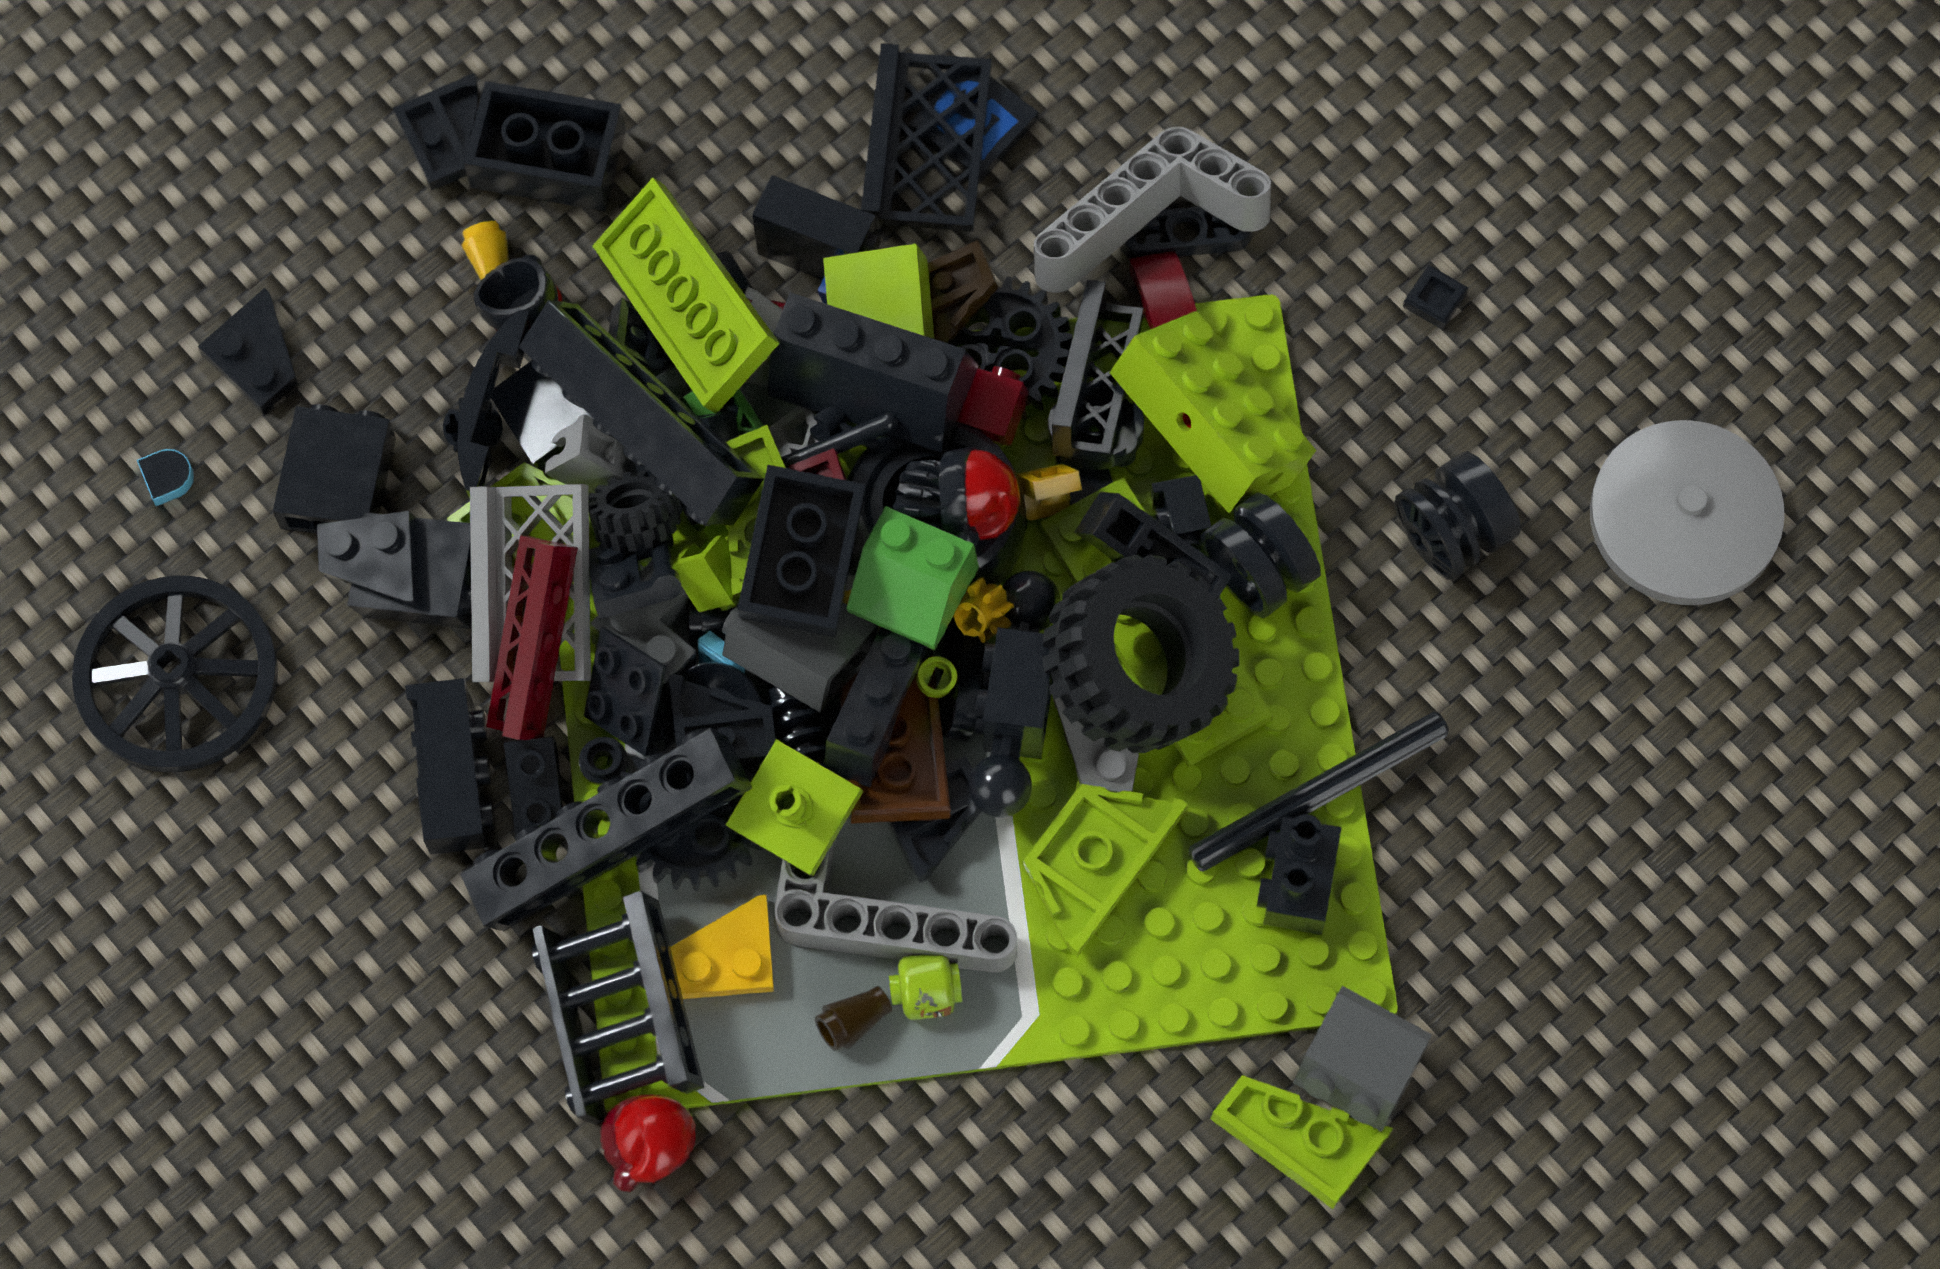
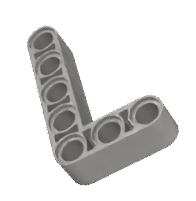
[1034,127,1271,293]
[775,839,1017,973]

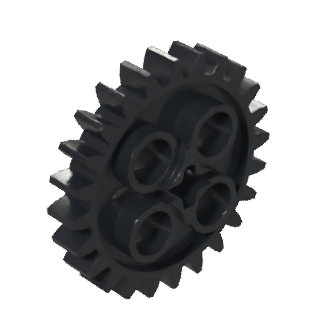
[950,277,1073,420]
[620,737,764,891]

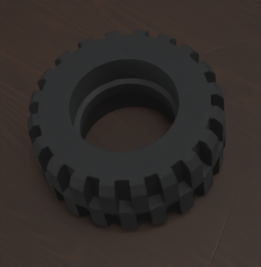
[1042,555,1239,753]

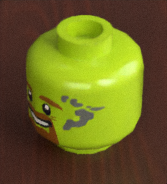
[889,954,962,1020]

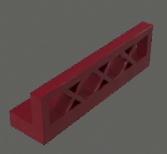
[486,535,578,740]

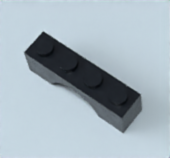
[824,626,934,787]

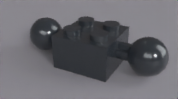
[969,571,1061,818]

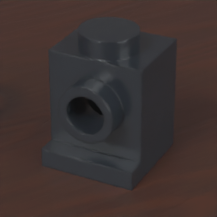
[1151,475,1211,551]

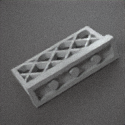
[470,484,591,682]

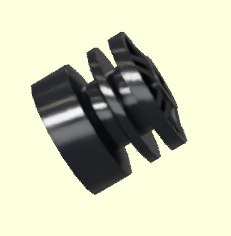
[1394,451,1521,580]

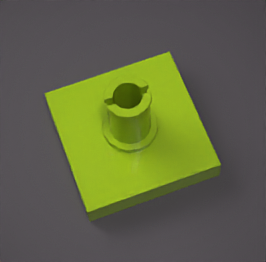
[726,740,863,877]

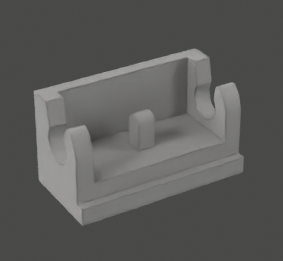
[545,414,637,496]

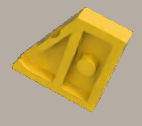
[670,894,774,999]

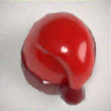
[600,1094,696,1193]

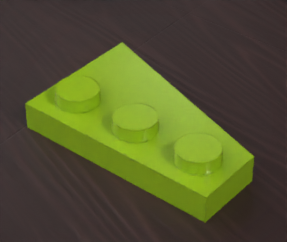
[1210,1075,1393,1209]

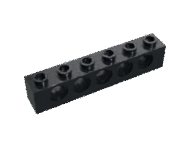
[460,728,752,932]

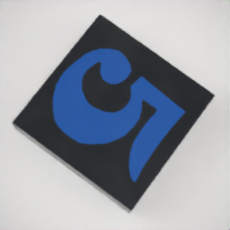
[909,65,1039,183]

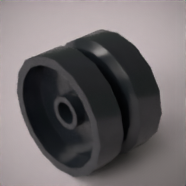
[1200,492,1321,619]

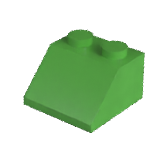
[846,506,979,650]

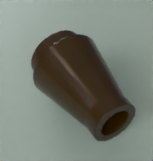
[815,986,892,1051]

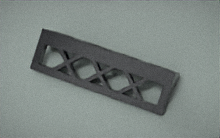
[1052,279,1143,462]

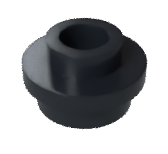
[579,737,628,785]

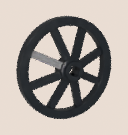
[72,575,278,772]

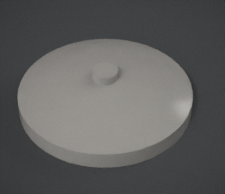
[1590,420,1785,605]

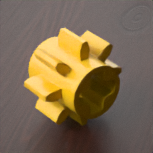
[953,577,1014,643]

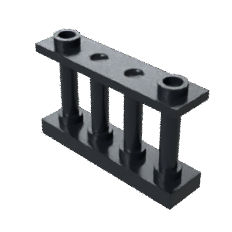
[532,891,705,1125]

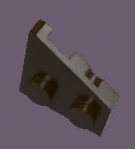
[928,240,999,344]

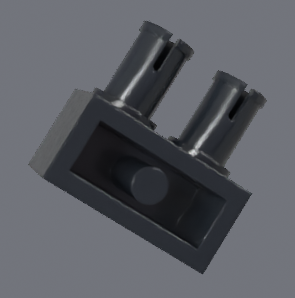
[1256,814,1342,935]

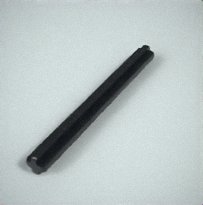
[1188,711,1449,871]

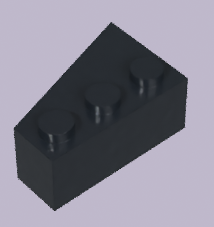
[405,678,495,855]

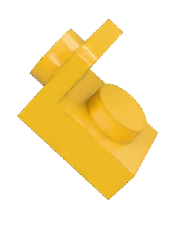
[1017,463,1082,521]

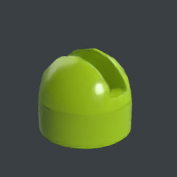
[916,656,957,698]

